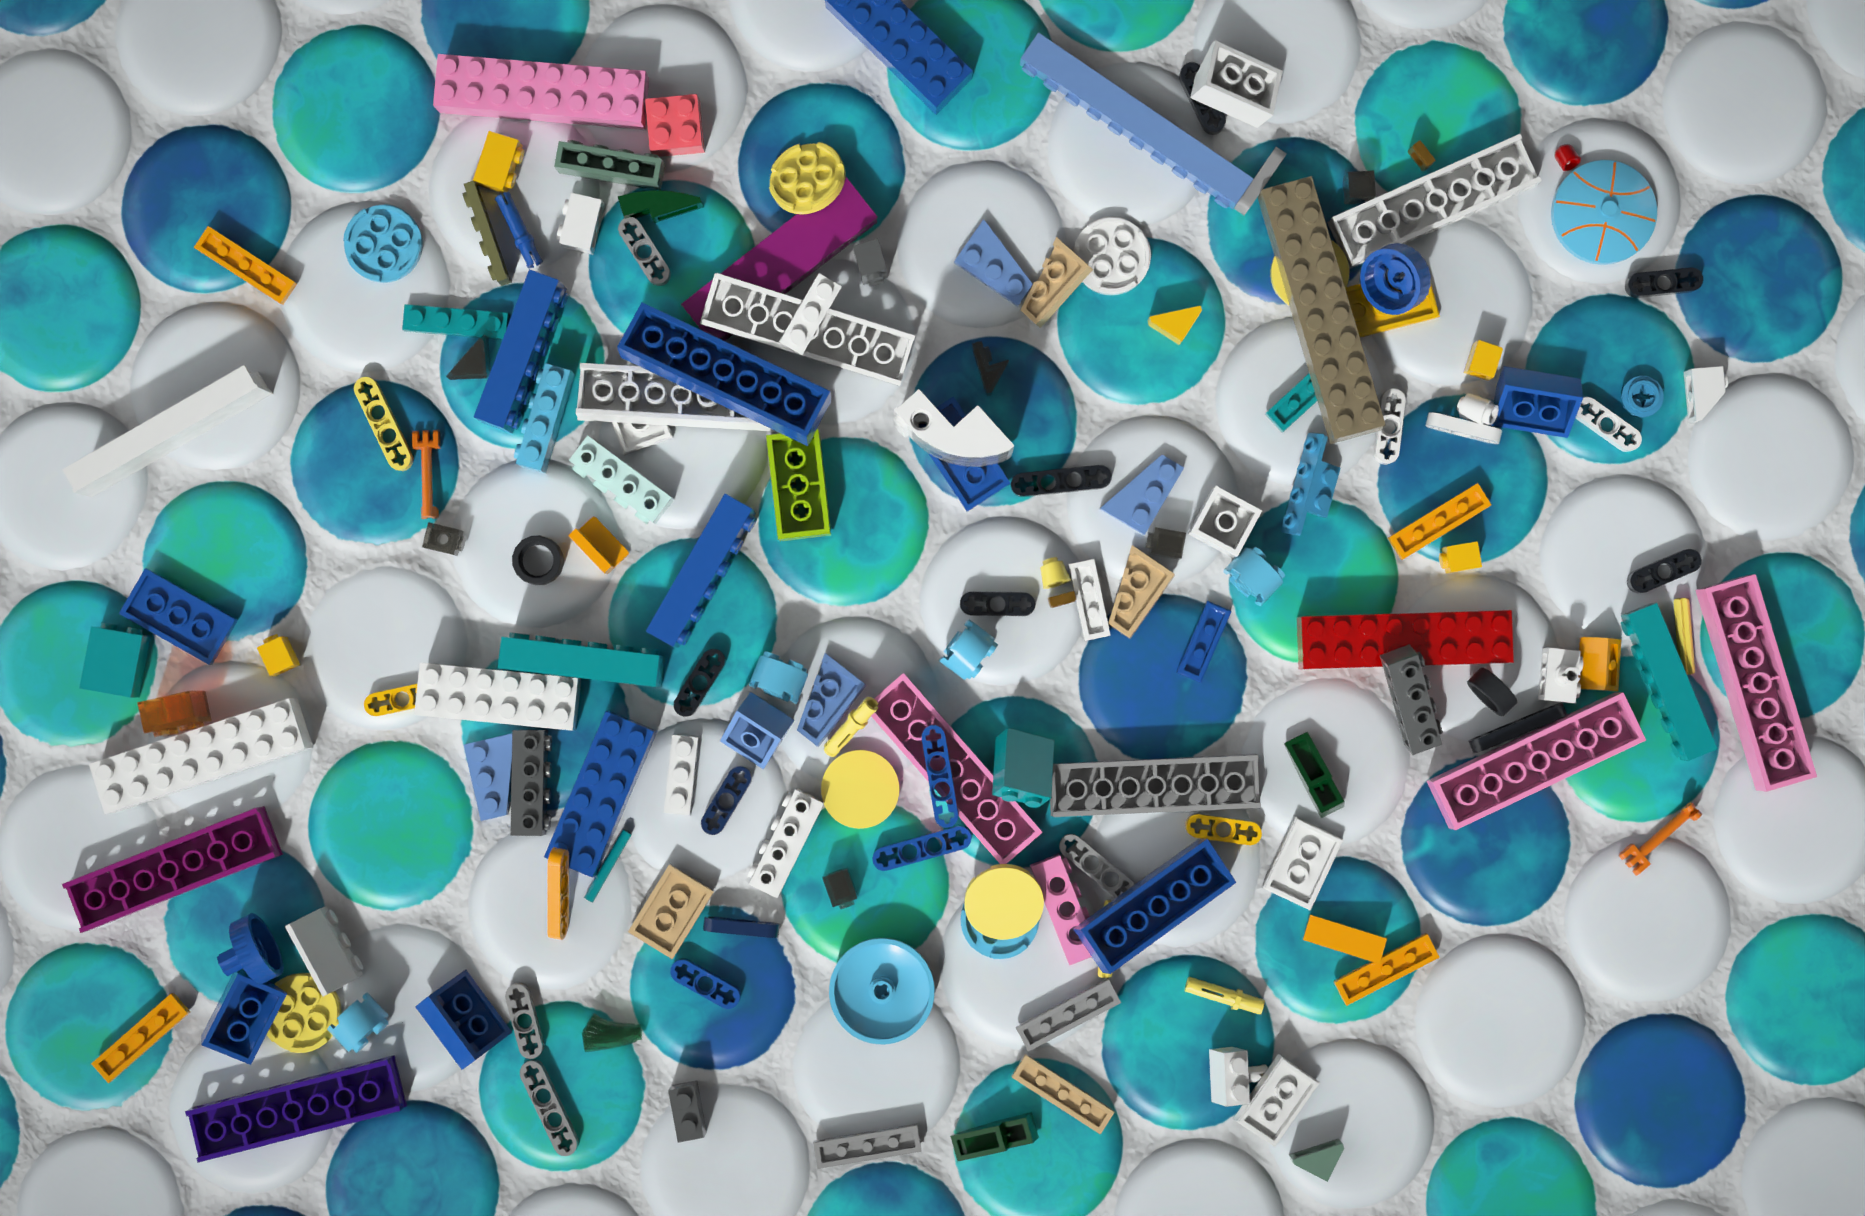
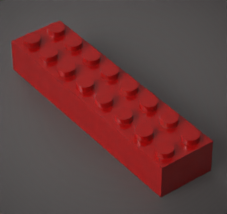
[1297,610,1514,669]

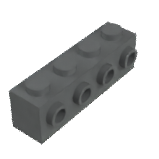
[1380,644,1443,755]
[510,730,552,836]

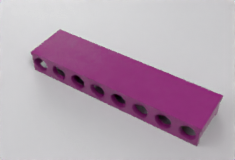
[681,176,878,341]
[62,806,283,933]

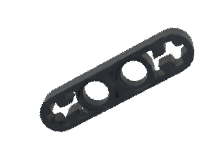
[1010,465,1112,497]
[1468,703,1568,753]

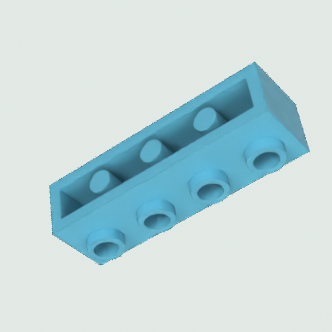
[514,363,575,473]

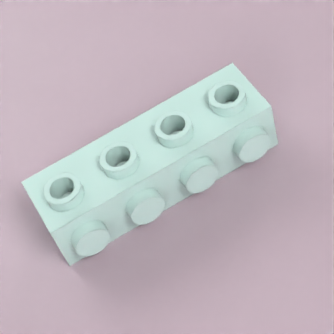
[569,435,674,524]

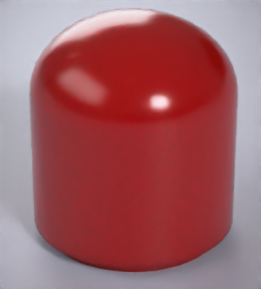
[1554,144,1581,171]

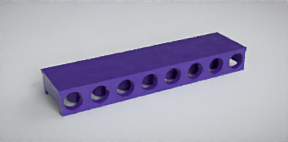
[185,1055,407,1163]

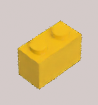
[473,131,524,193]

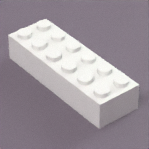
[414,663,581,731]

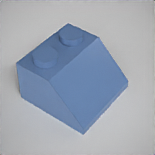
[720,692,795,769]

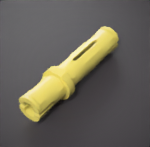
[824,697,878,757]
[1184,977,1265,1015]

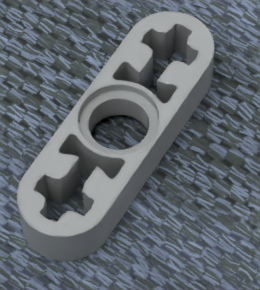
[1234,147,1287,216]
[618,217,671,286]
[505,983,544,1059]

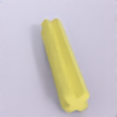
[1673,598,1695,675]

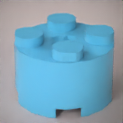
[1223,547,1285,606]
[939,619,998,680]
[749,651,808,704]
[327,992,389,1053]

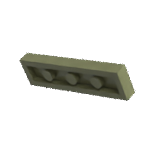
[462,181,512,286]

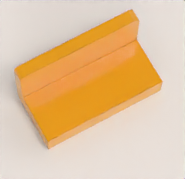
[568,516,629,574]
[1578,637,1621,692]

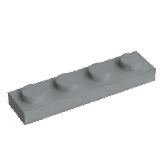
[1016,979,1121,1052]
[813,1124,921,1169]

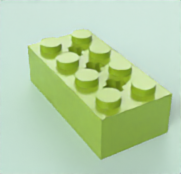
[766,429,831,541]

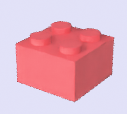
[645,94,705,157]

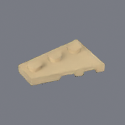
[1020,237,1093,328]
[1108,545,1175,639]

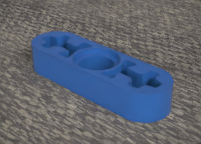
[670,958,741,1009]

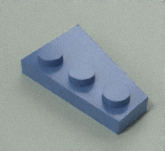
[954,219,1033,307]
[1100,455,1184,535]
[797,653,867,747]
[464,733,512,821]

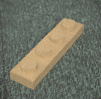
[1012,1054,1114,1135]

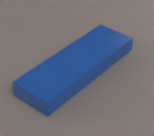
[1176,601,1232,683]

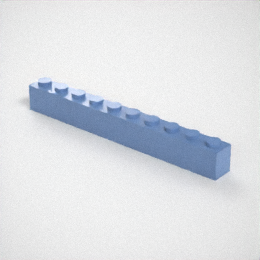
[1020,32,1254,209]

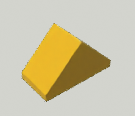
[1147,306,1202,345]

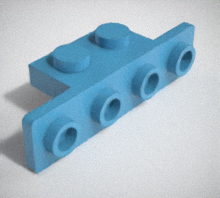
[1281,433,1341,536]

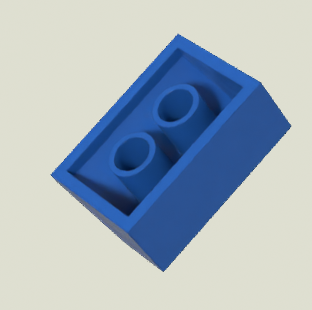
[1491,366,1583,438]
[201,969,287,1065]
[415,969,512,1070]

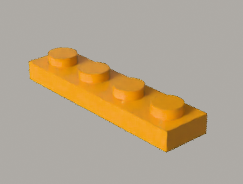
[194,226,297,305]
[1388,483,1491,560]
[1333,933,1440,1006]
[91,993,191,1083]

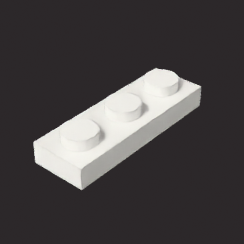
[779,273,842,355]
[1068,559,1111,641]
[664,735,699,816]

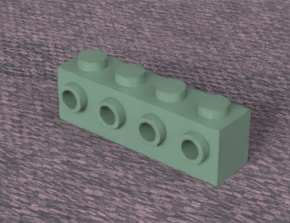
[554,140,665,191]

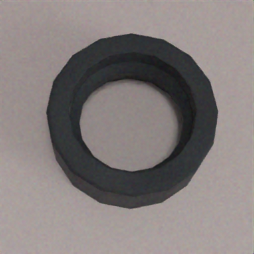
[512,535,564,585]
[1467,668,1517,716]

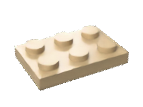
[628,864,714,959]

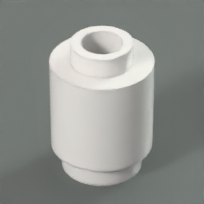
[1457,393,1499,425]

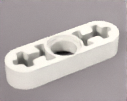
[1374,389,1406,465]
[1576,397,1642,452]
[1425,413,1502,444]

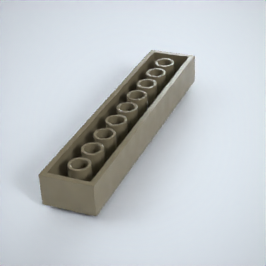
[1258,176,1386,444]

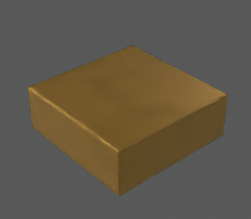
[1408,140,1436,172]
[1048,591,1076,608]

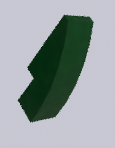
[617,190,704,223]
[1284,732,1345,818]
[950,1112,1039,1162]

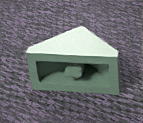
[1289,1139,1344,1182]

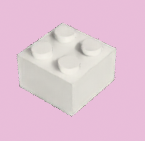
[1188,486,1262,559]

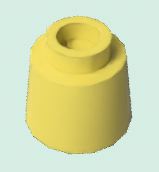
[1040,557,1071,589]

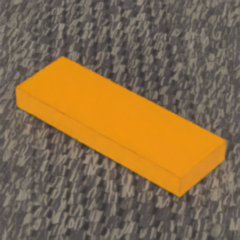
[1303,915,1387,964]

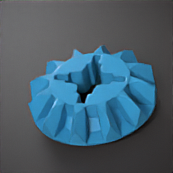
[1620,376,1664,418]

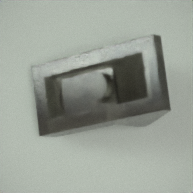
[971,341,1009,397]

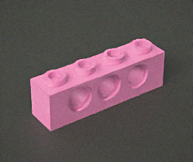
[1030,854,1092,965]

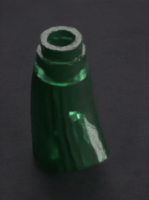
[582,1013,642,1052]

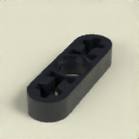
[1179,62,1226,135]
[1625,267,1703,298]
[1627,549,1702,593]
[960,592,1036,616]
[674,649,726,717]

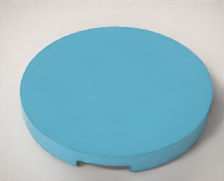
[343,204,423,283]
[961,904,1039,959]

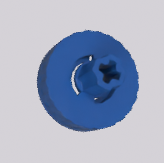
[1360,243,1431,315]
[217,913,284,984]

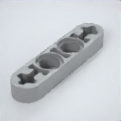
[1059,834,1135,898]
[520,1059,579,1156]

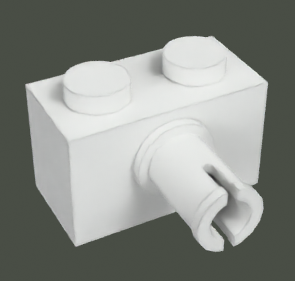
[1538,648,1583,703]
[1209,1047,1268,1107]

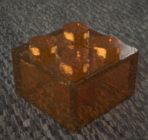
[137,691,212,737]

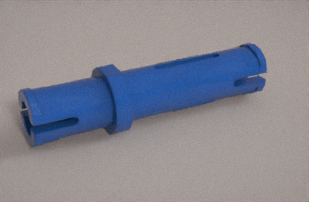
[495,192,543,269]

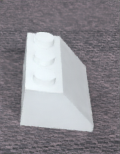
[1190,40,1283,128]
[285,906,363,996]

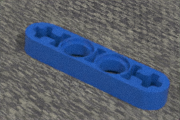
[922,725,958,828]
[872,826,971,871]

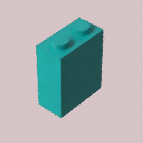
[79,622,151,698]
[992,728,1054,808]

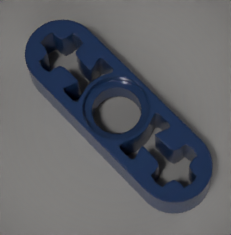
[701,766,752,835]
[703,916,780,938]

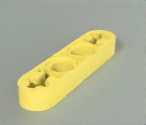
[354,377,413,471]

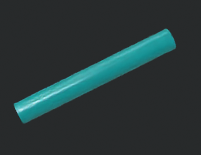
[584,829,632,903]

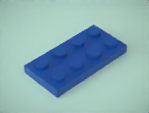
[918,396,1011,512]
[119,568,238,665]

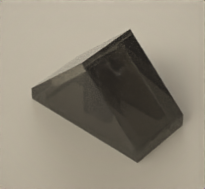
[446,334,491,380]

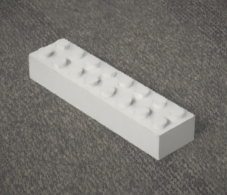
[89,698,313,814]

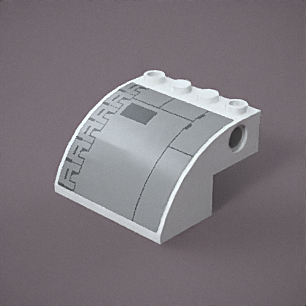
[893,389,1014,467]

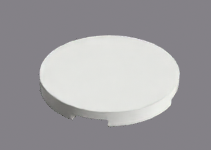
[1073,217,1151,295]

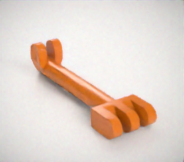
[412,430,441,519]
[1618,802,1702,876]

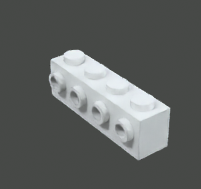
[748,789,824,898]

